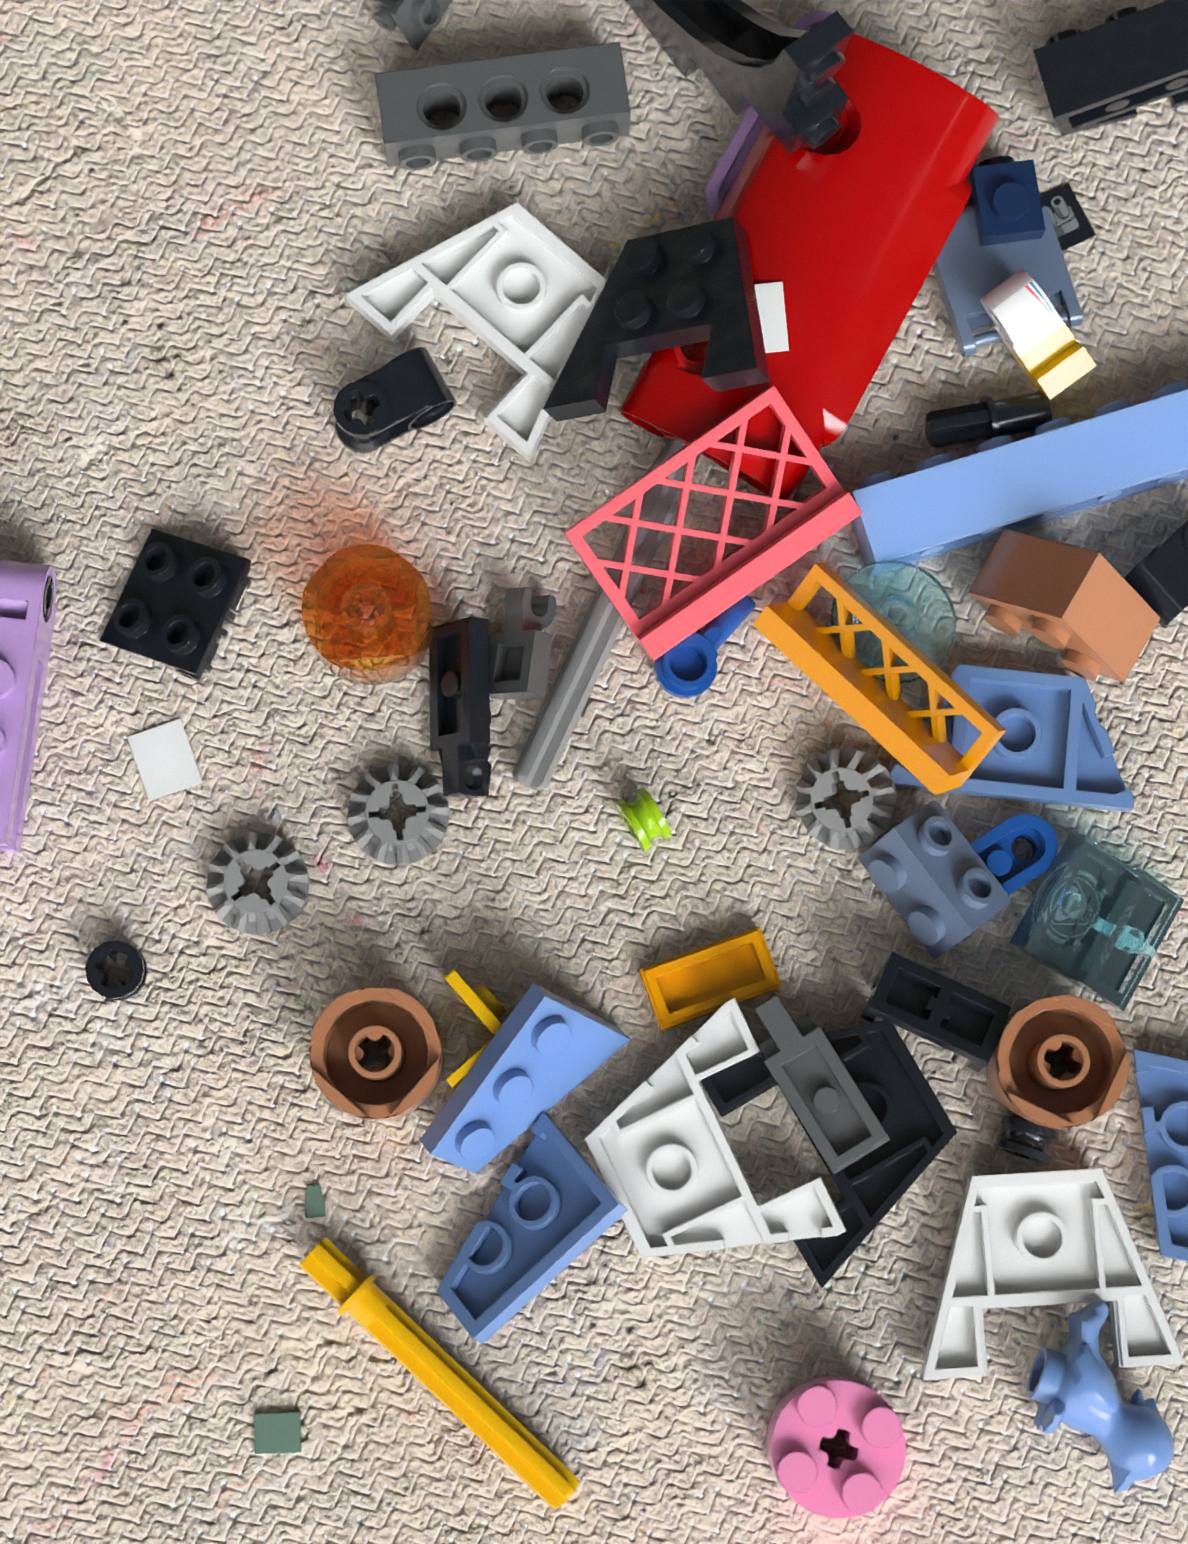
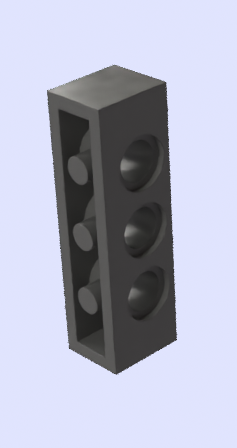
[375,42,631,170]

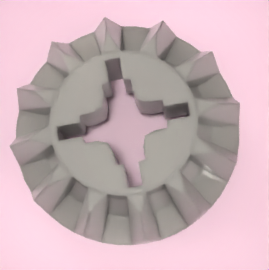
[795,748,897,850]
[347,762,449,865]
[205,832,309,935]

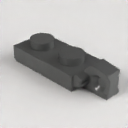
[754,994,890,1174]

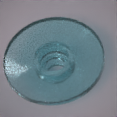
[830,560,956,684]

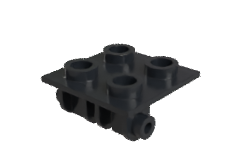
[100,528,252,682]

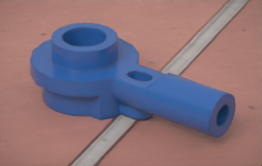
[654,595,756,699]

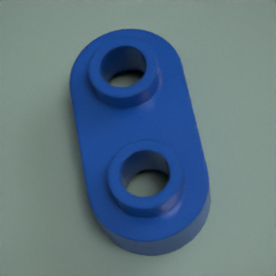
[970,814,1058,895]

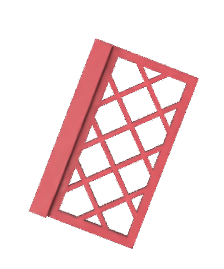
[563,385,863,660]

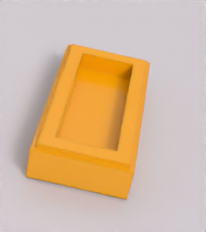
[639,926,782,1032]

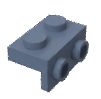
[858,801,1011,960]

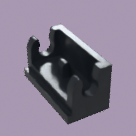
[860,952,1011,1072]

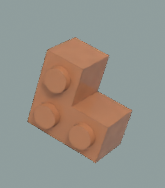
[967,529,1161,682]

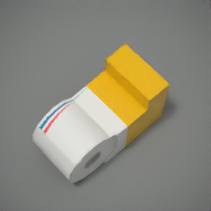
[980,268,1097,399]

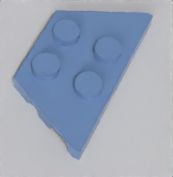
[890,664,1135,812]

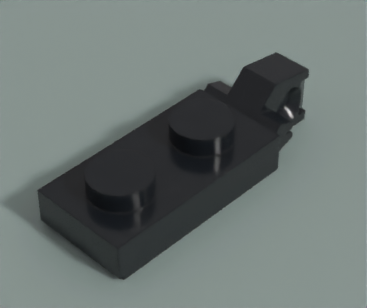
[429,616,491,799]

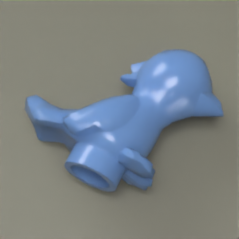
[1027,1301,1174,1494]

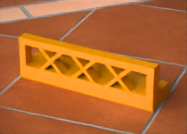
[753,562,1007,795]

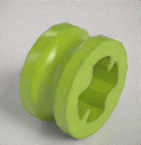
[615,787,672,852]

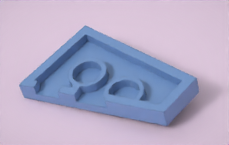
[419,983,631,1174]
[1133,1049,1188,1262]
[436,1112,628,1344]

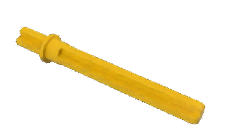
[299,1237,579,1509]

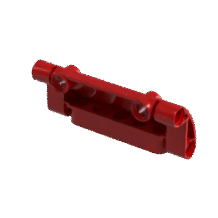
[618,33,998,501]

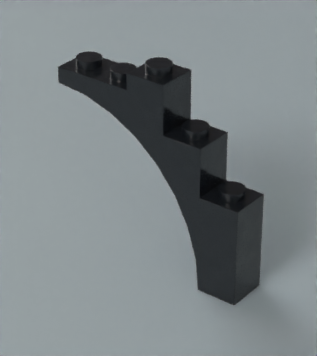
[625,0,854,155]

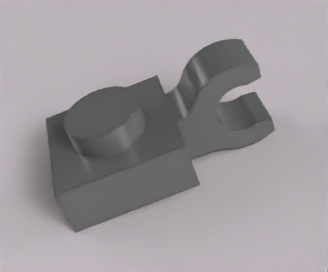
[489,587,556,700]

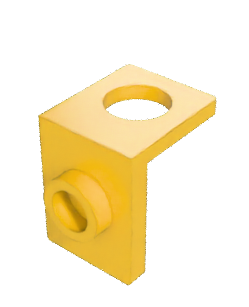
[443,969,507,1090]

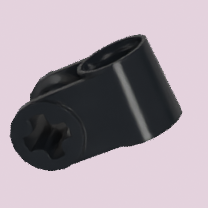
[333,347,457,453]
[1124,520,1188,628]

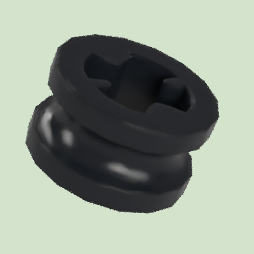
[85,940,148,1001]
[993,1115,1059,1165]

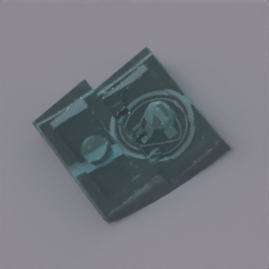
[1009,831,1184,1011]

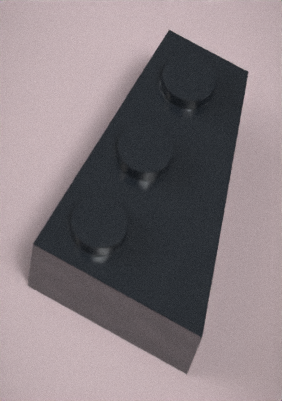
[1033,0,1188,136]

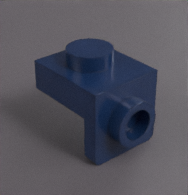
[967,156,1046,246]

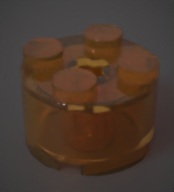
[302,544,434,685]

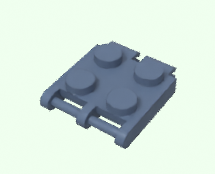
[933,206,1083,357]

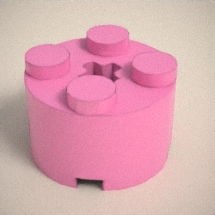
[766,1376,906,1518]

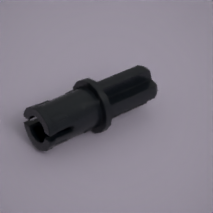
[924,390,1052,448]

